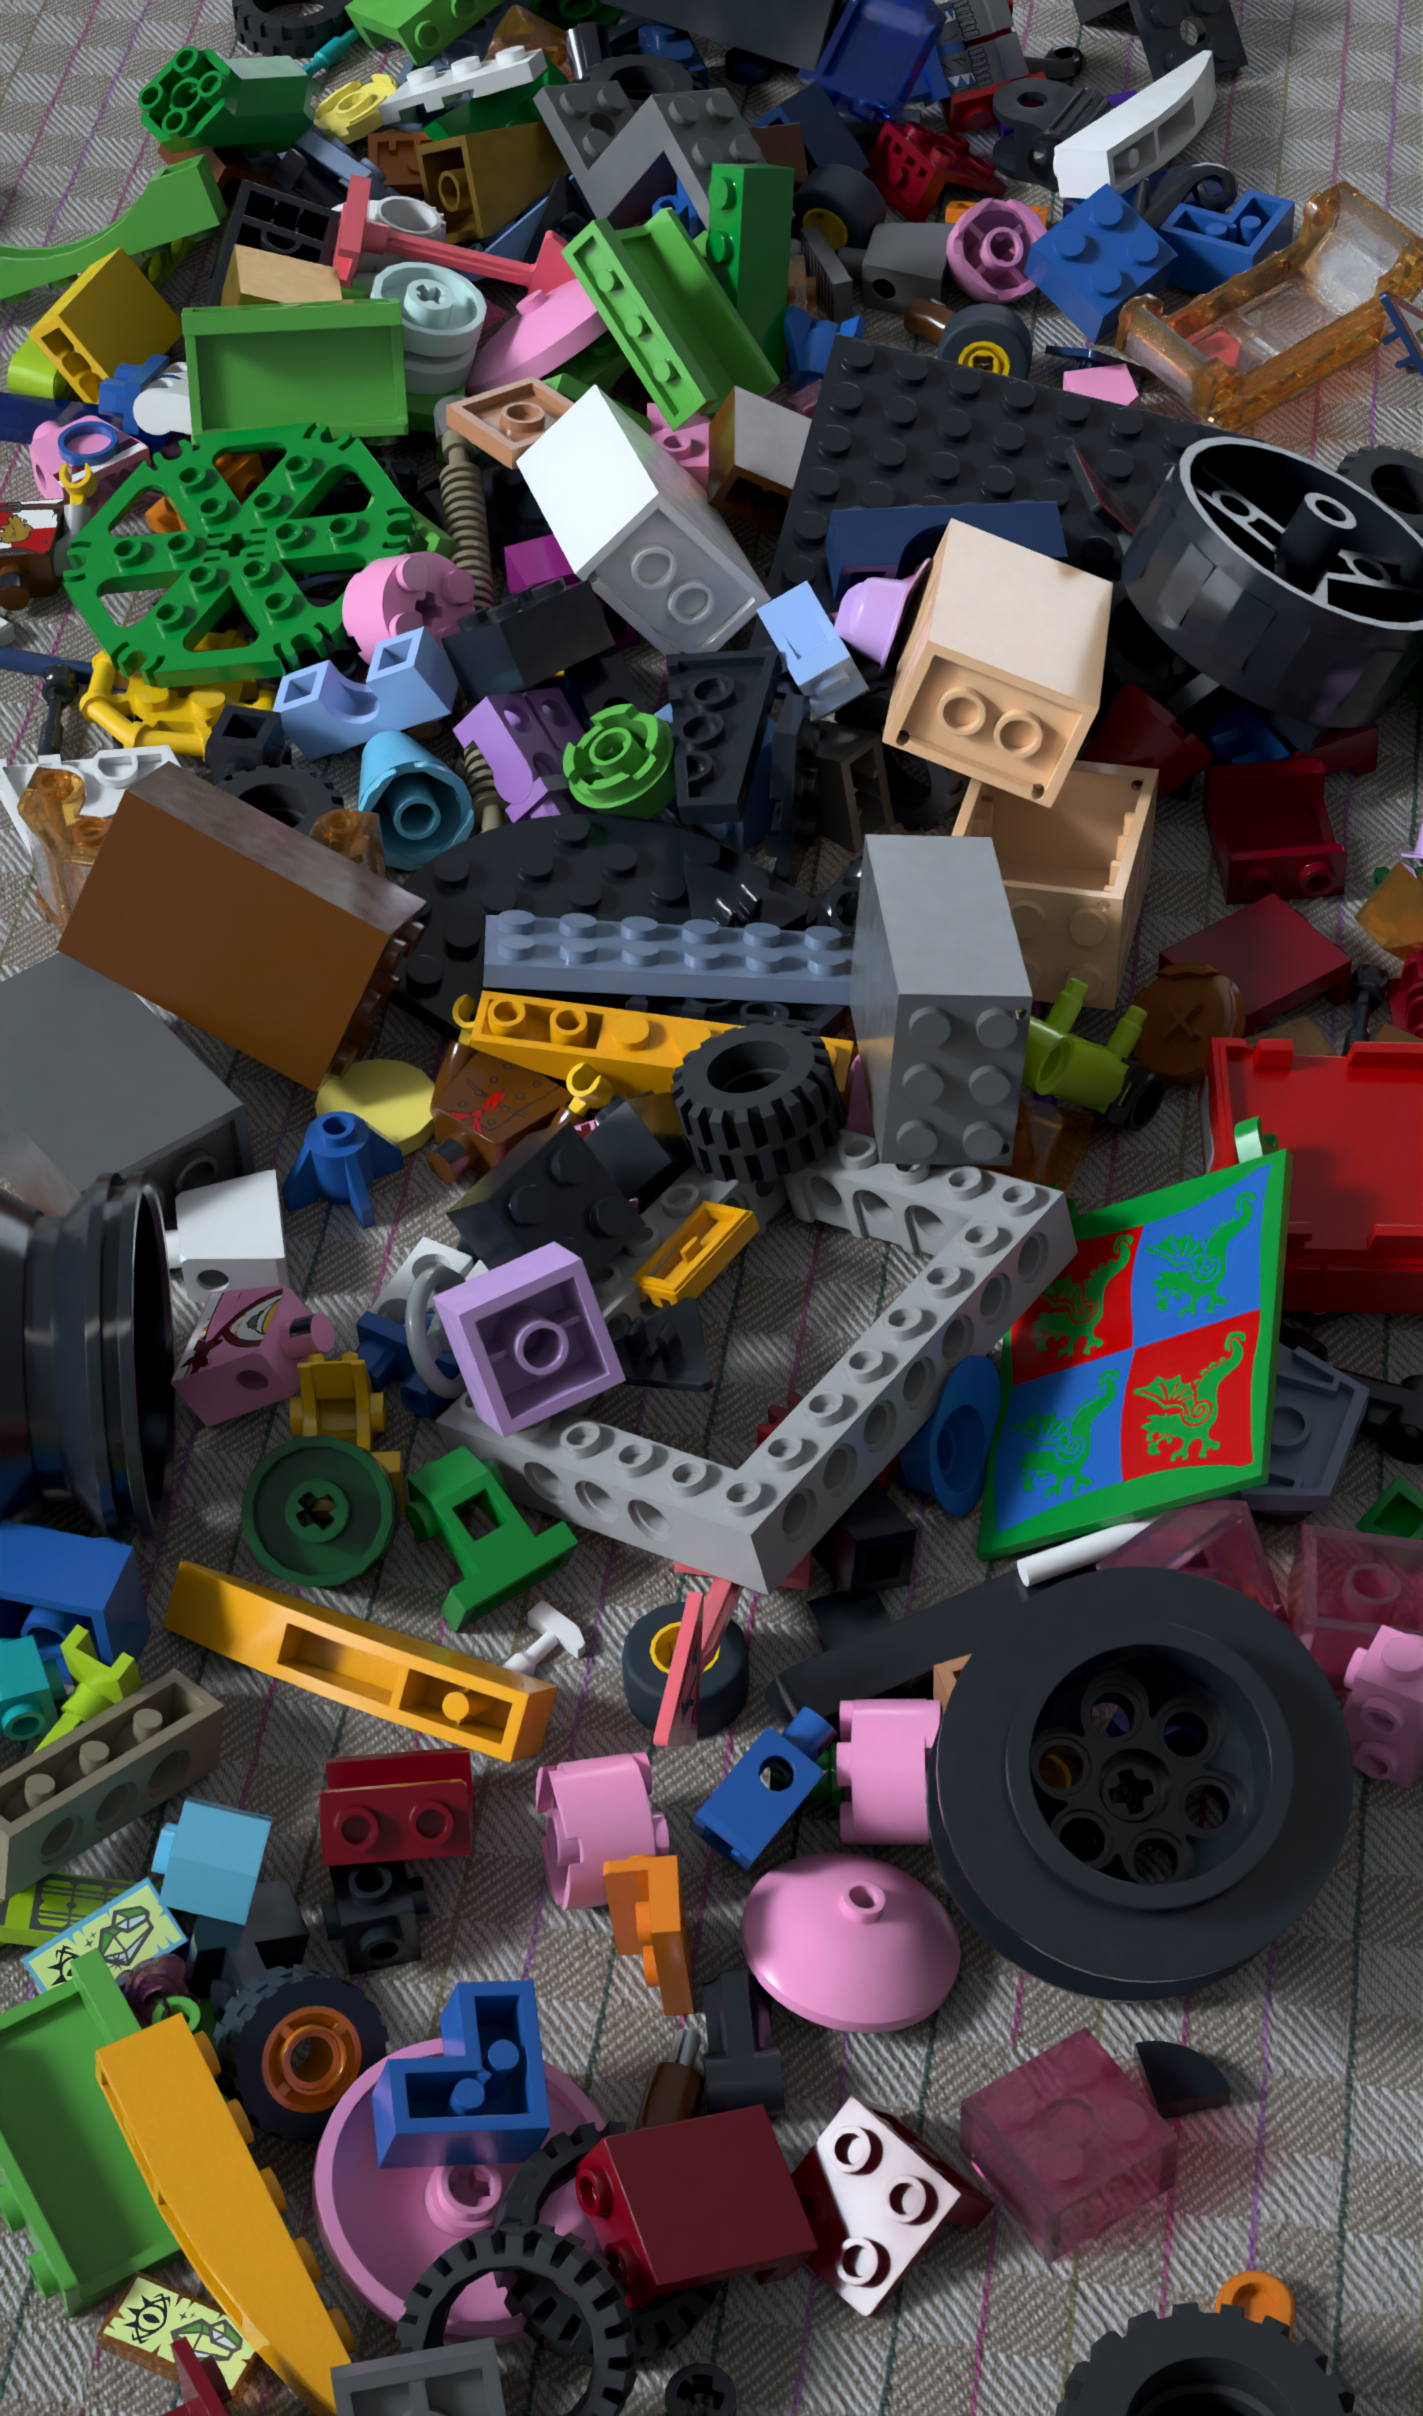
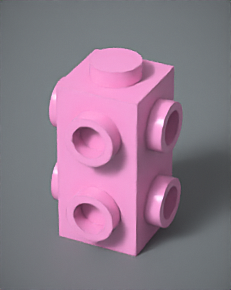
[1342,1625,1423,1789]

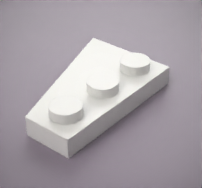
[378,46,547,125]
[0,745,181,858]

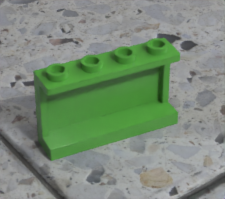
[344,0,504,67]
[561,207,780,432]
[181,297,409,453]
[0,1947,186,2318]

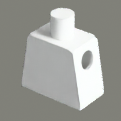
[165,1170,290,1302]

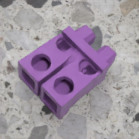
[453,687,601,823]

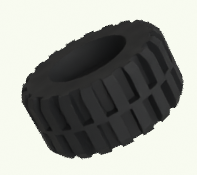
[1055,2302,1361,2416]

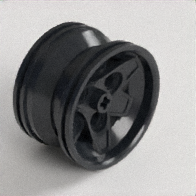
[0,1171,176,1543]

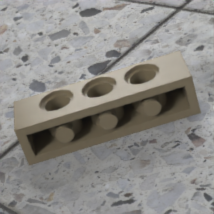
[0,1668,225,1902]

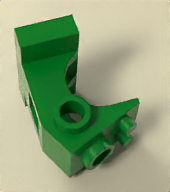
[405,1445,579,1633]

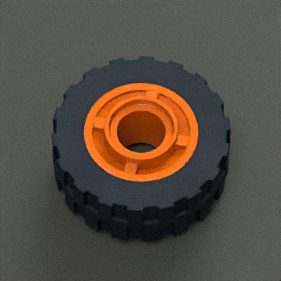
[213,1964,389,2143]

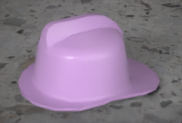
[834,557,932,677]

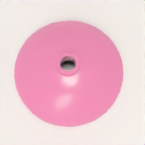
[740,1852,961,2033]

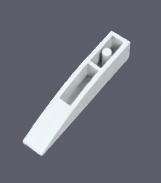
[1053,50,1217,199]

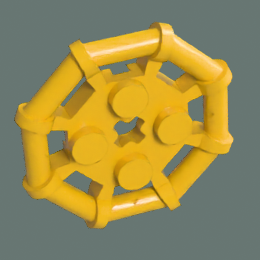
[79,629,278,762]

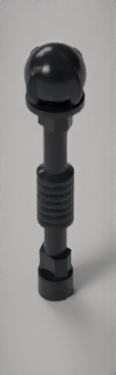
[37,663,79,756]
[1341,963,1390,1056]

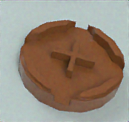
[1132,961,1246,1086]

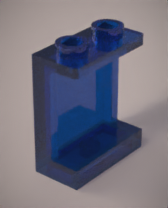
[797,0,948,125]

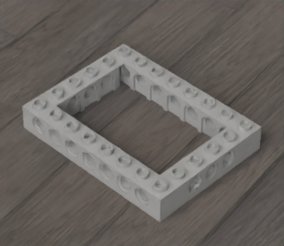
[435,1129,1078,1596]

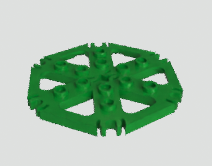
[63,422,416,689]

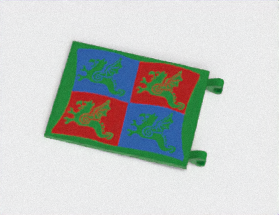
[976,1116,1293,1562]

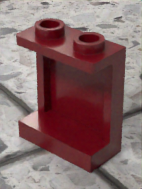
[1202,757,1348,905]
[1158,893,1352,1046]
[318,1747,476,1867]
[574,2104,819,2312]

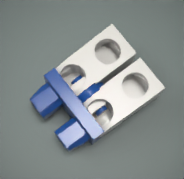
[98,354,192,435]
[355,1236,489,1419]

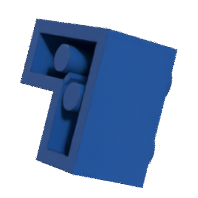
[1158,189,1295,307]
[371,1980,551,2169]

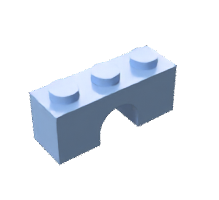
[273,626,459,761]

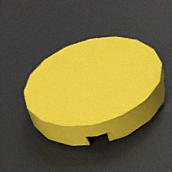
[314,73,399,145]
[315,1059,435,1157]

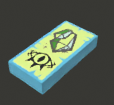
[22,1876,188,1993]

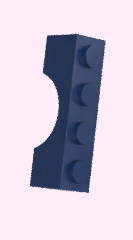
[825,500,1068,601]

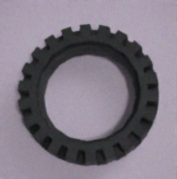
[493,2121,723,2367]
[395,2222,641,2416]

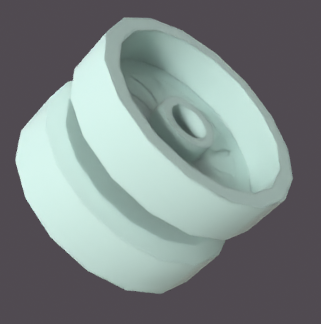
[370,262,487,395]

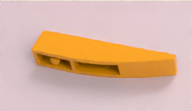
[470,990,854,1129]
[163,1560,558,1763]
[95,2012,356,2416]

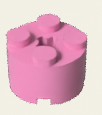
[342,551,475,665]
[837,1699,944,1845]
[536,1752,669,1910]

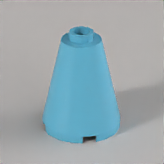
[357,730,474,871]

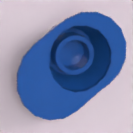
[898,1355,1001,1516]

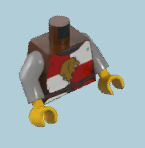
[0,462,97,611]

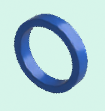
[58,421,119,467]

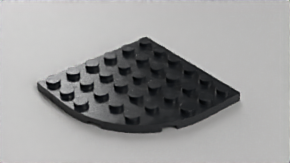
[391,814,835,1122]

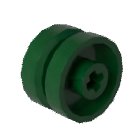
[242,1435,400,1587]

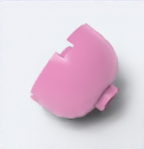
[946,198,1047,305]

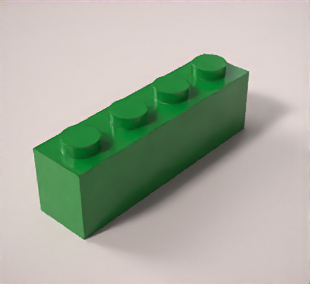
[706,164,795,383]

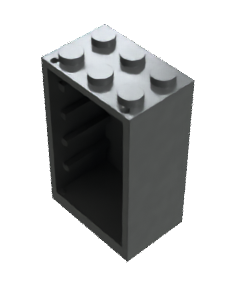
[849,834,1033,1166]
[0,952,255,1231]

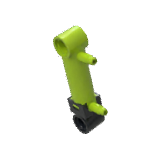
[1015,977,1166,1131]

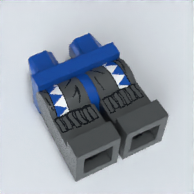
[880,0,1029,108]

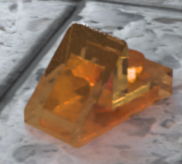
[482,5,568,69]

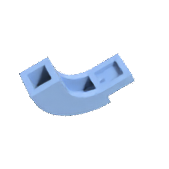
[756,580,870,721]

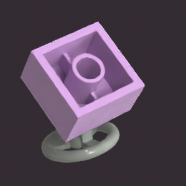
[405,1241,626,1438]

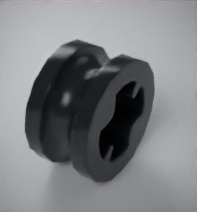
[665,2363,737,2416]

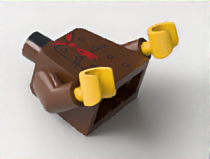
[427,994,613,1183]

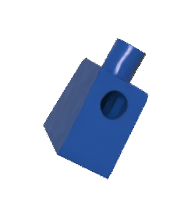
[688,1706,838,1874]

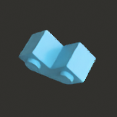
[151,1796,273,1926]

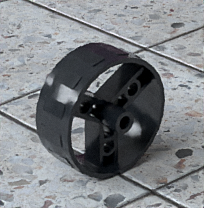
[1122,437,1423,728]

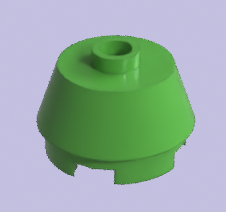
[563,704,676,820]

